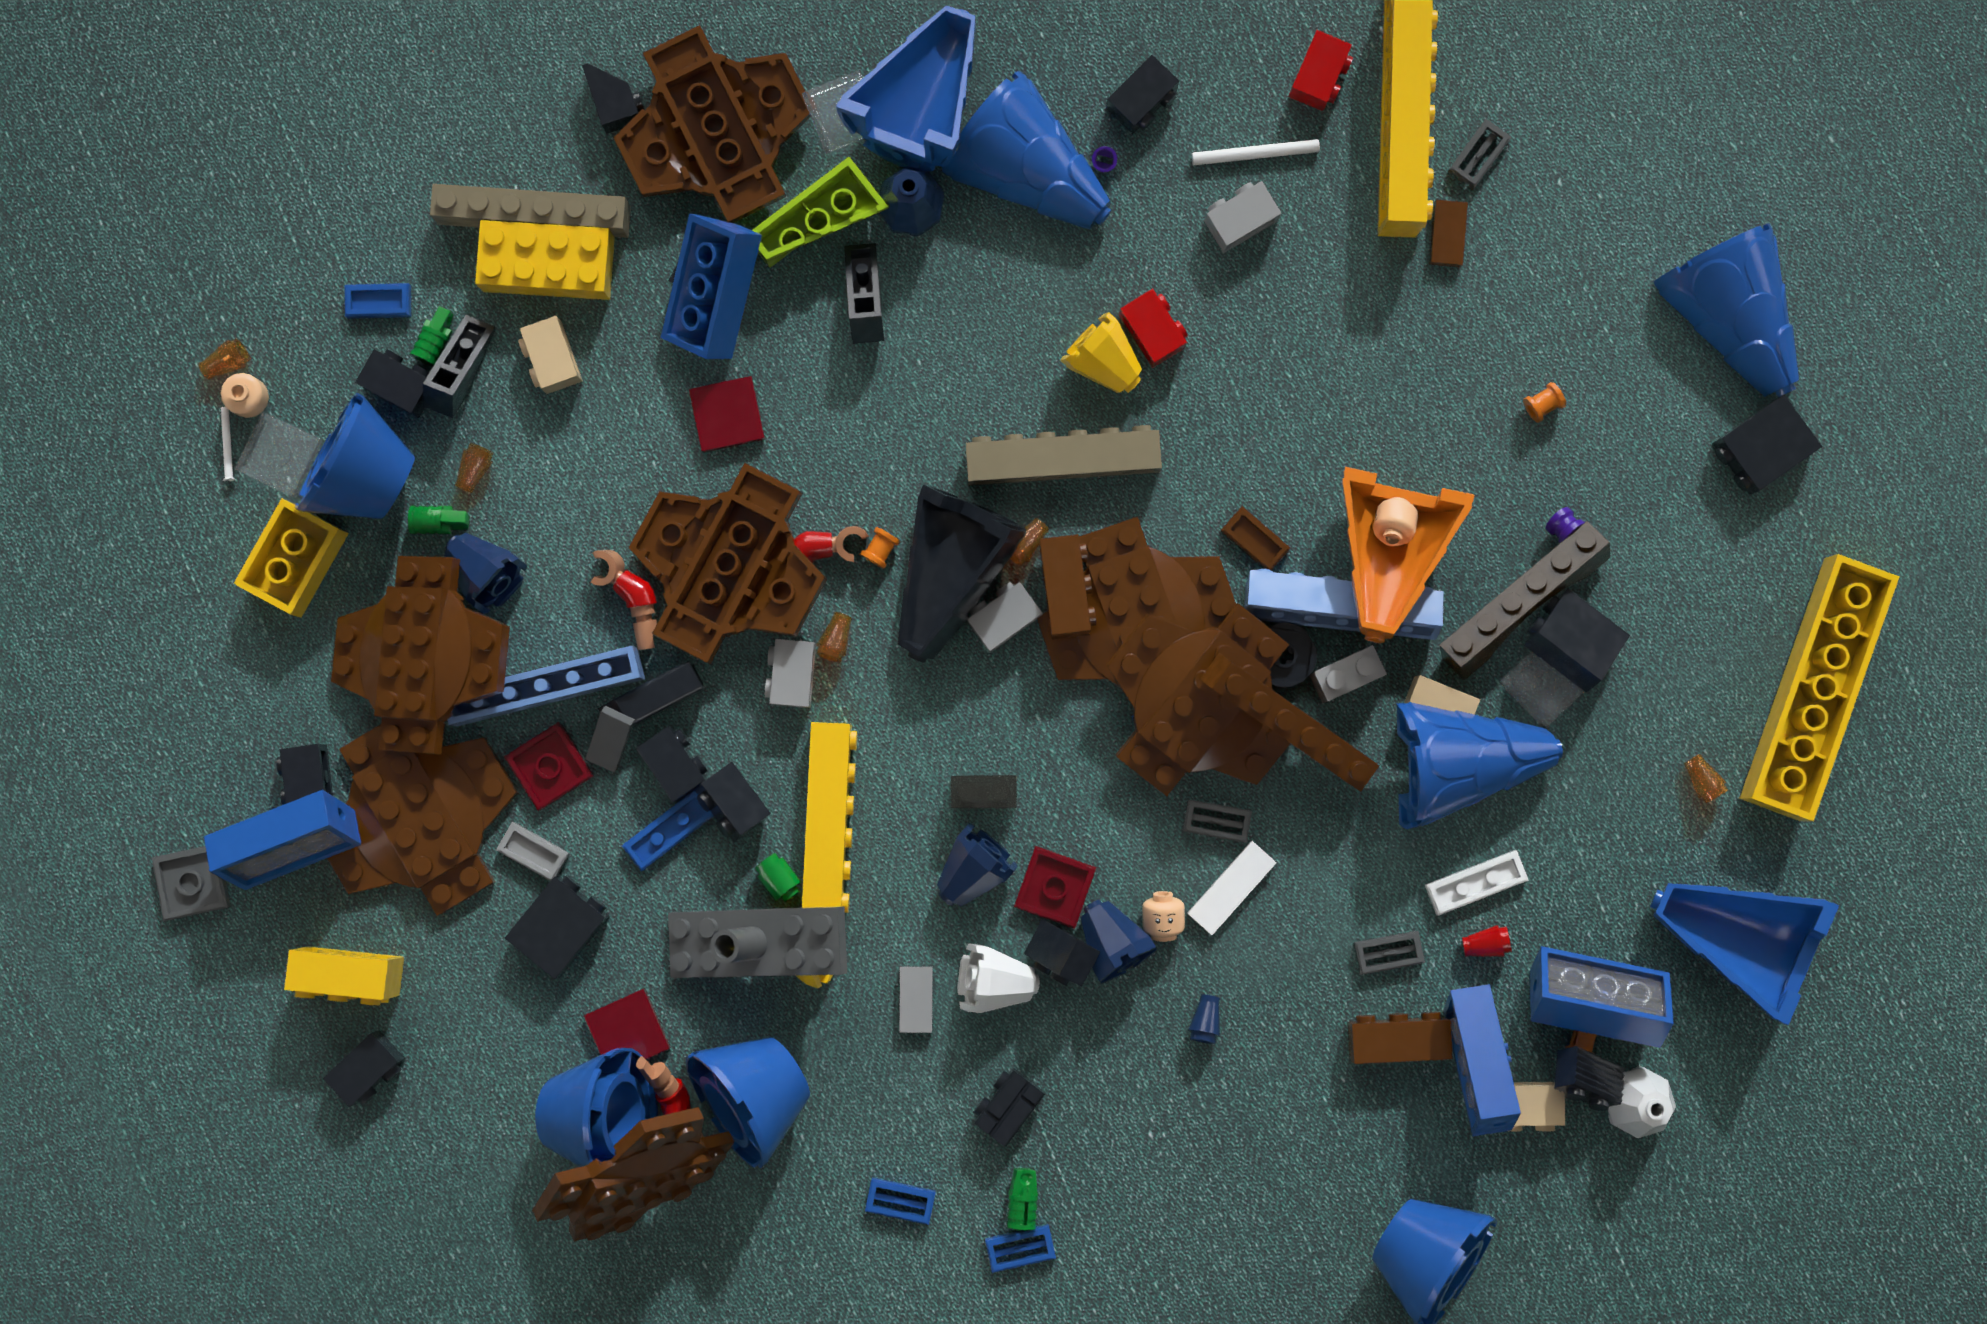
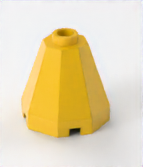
[1060,312,1142,393]

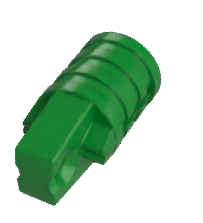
[409,306,454,367]
[408,505,470,535]
[1007,1168,1038,1230]

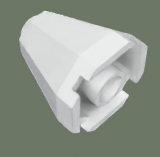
[957,943,1040,1013]
[1608,1066,1676,1138]

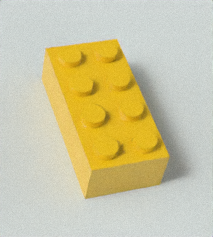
[475,220,615,300]

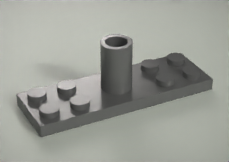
[668,906,847,978]

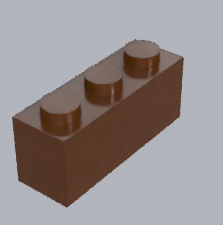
[1039,534,1096,640]
[1347,1011,1453,1064]

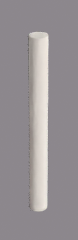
[1192,139,1320,166]

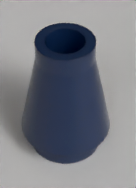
[1188,994,1220,1044]

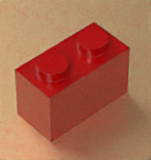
[1288,30,1353,111]
[1119,288,1188,368]

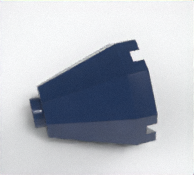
[879,167,944,237]
[444,533,528,614]
[937,823,1018,906]
[1081,899,1157,984]

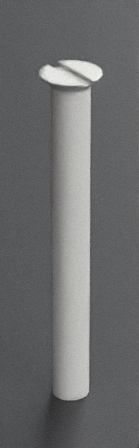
[221,407,236,481]

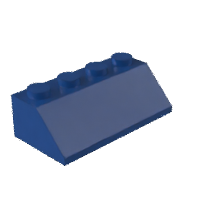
[661,214,762,359]

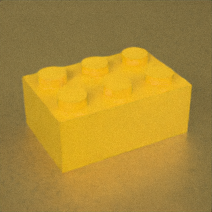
[233,498,349,618]
[284,946,404,1005]

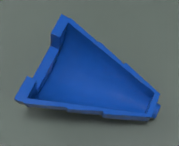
[836,5,976,171]
[942,71,1112,230]
[1653,223,1799,397]
[1397,702,1563,829]
[1650,883,1839,1026]

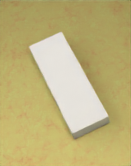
[1187,841,1276,935]
[1425,850,1529,916]

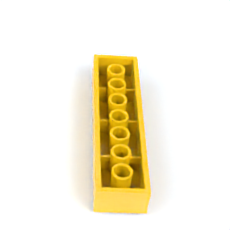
[1378,0,1438,238]
[1739,554,1899,821]

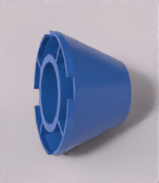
[295,393,415,519]
[686,1037,810,1168]
[535,1048,658,1167]
[1372,1199,1497,1324]

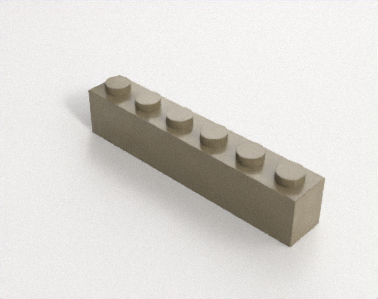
[430,184,631,238]
[966,425,1162,486]

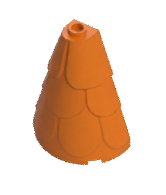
[1342,467,1474,643]

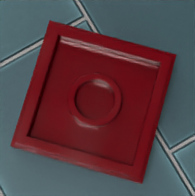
[689,376,765,453]
[504,722,594,811]
[1014,846,1097,929]
[584,988,671,1059]

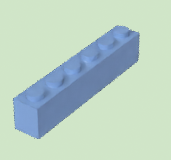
[1244,569,1444,640]
[448,646,645,726]

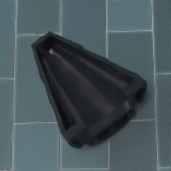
[898,484,1027,663]

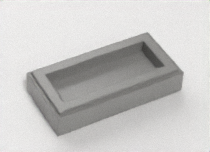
[496,822,570,881]
[899,966,933,1033]

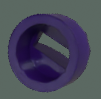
[1092,146,1117,173]

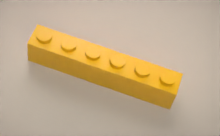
[802,722,857,913]

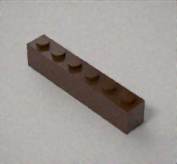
[1200,653,1380,792]

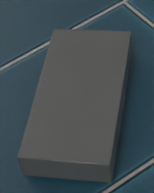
[586,706,635,773]

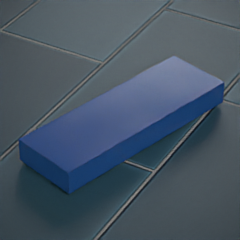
[622,787,714,871]

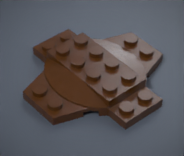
[614,25,815,223]
[629,463,827,665]
[1037,517,1236,687]
[331,556,510,754]
[1106,603,1290,796]
[327,724,518,916]
[532,1107,735,1242]

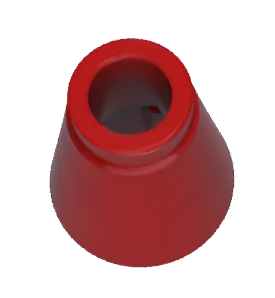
[1462,925,1512,957]

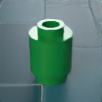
[755,853,801,903]

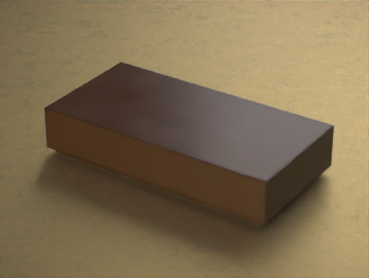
[1429,200,1468,268]
[1220,506,1290,570]

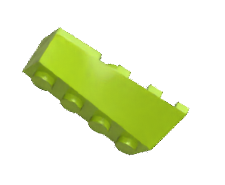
[752,157,889,268]

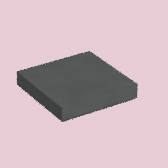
[152,846,231,921]

